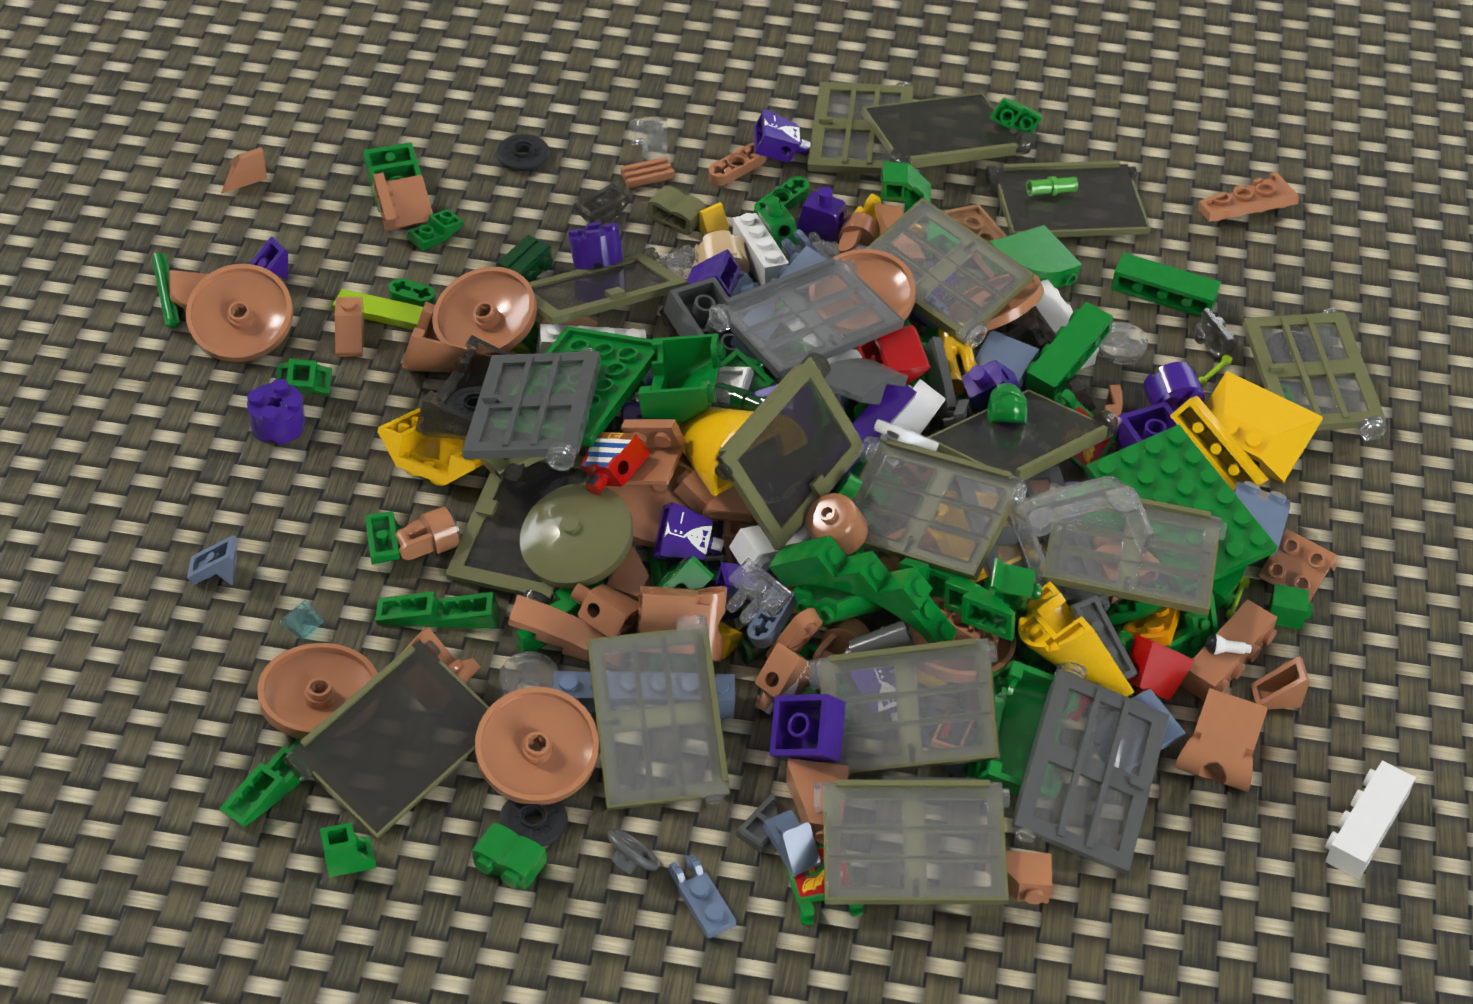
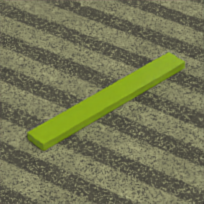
[332,289,531,354]

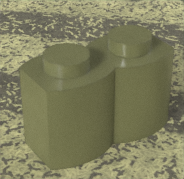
[647,186,706,235]

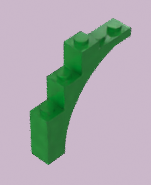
[769,535,958,643]

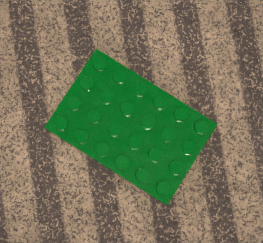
[491,326,656,447]
[1084,425,1277,596]

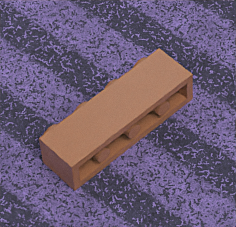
[1180,599,1277,701]

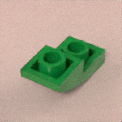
[990,97,1043,137]
[407,209,464,251]
[1108,584,1168,625]

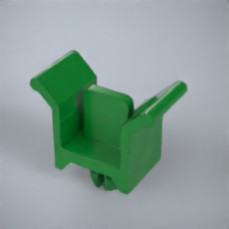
[984,558,1042,611]

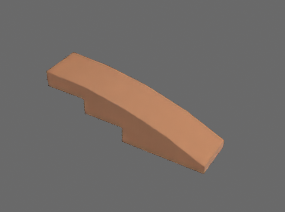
[508,595,623,671]

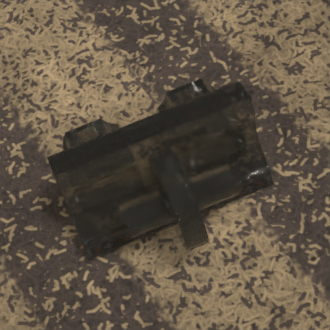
[1192,309,1239,359]

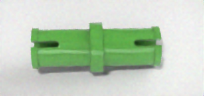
[1026,176,1078,196]

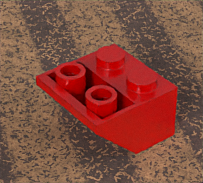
[856,325,931,386]

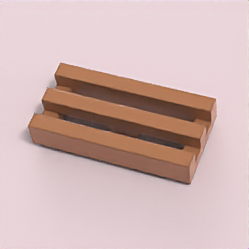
[620,157,675,188]

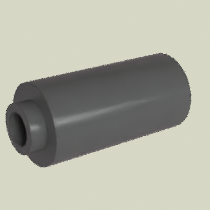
[845,620,915,653]

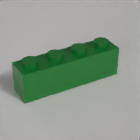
[1111,253,1221,320]
[1025,302,1113,401]

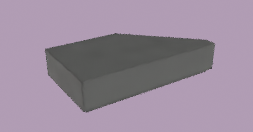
[736,793,778,853]

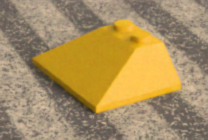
[1205,371,1323,484]
[378,408,503,486]

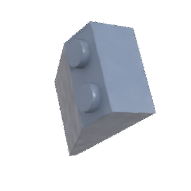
[1233,481,1291,556]

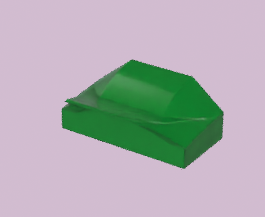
[365,511,412,565]

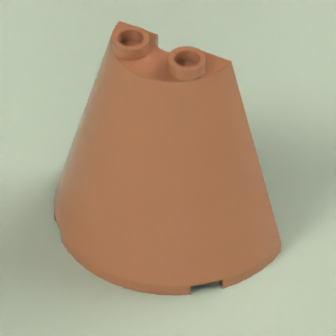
[401,302,515,376]

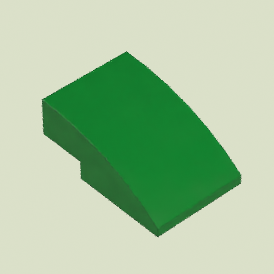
[363,142,421,213]

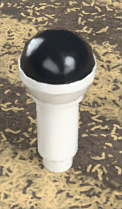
[1205,634,1251,655]

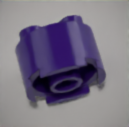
[568,222,623,269]
[1143,362,1205,411]
[247,379,306,444]

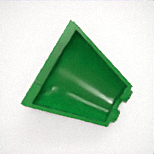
[793,546,930,624]

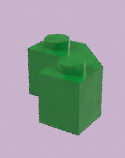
[881,161,931,222]

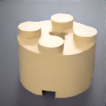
[694,230,750,274]

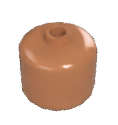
[805,493,868,556]

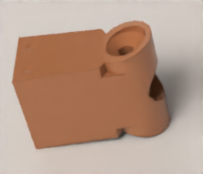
[636,586,727,661]
[1175,688,1268,792]

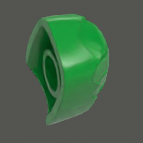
[987,383,1028,425]

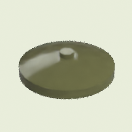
[520,483,634,589]

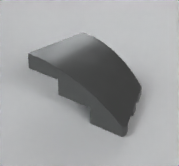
[807,358,908,405]

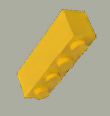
[1170,396,1269,491]

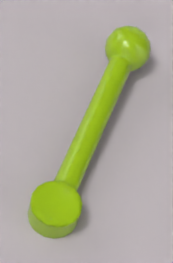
[1198,355,1232,387]
[1225,576,1250,620]

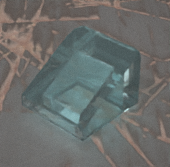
[280,600,325,640]

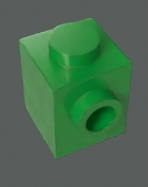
[1268,584,1313,630]

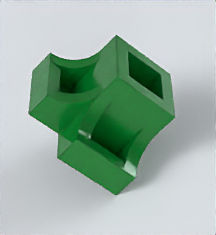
[320,822,376,878]

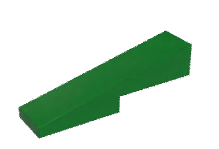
[375,591,499,629]

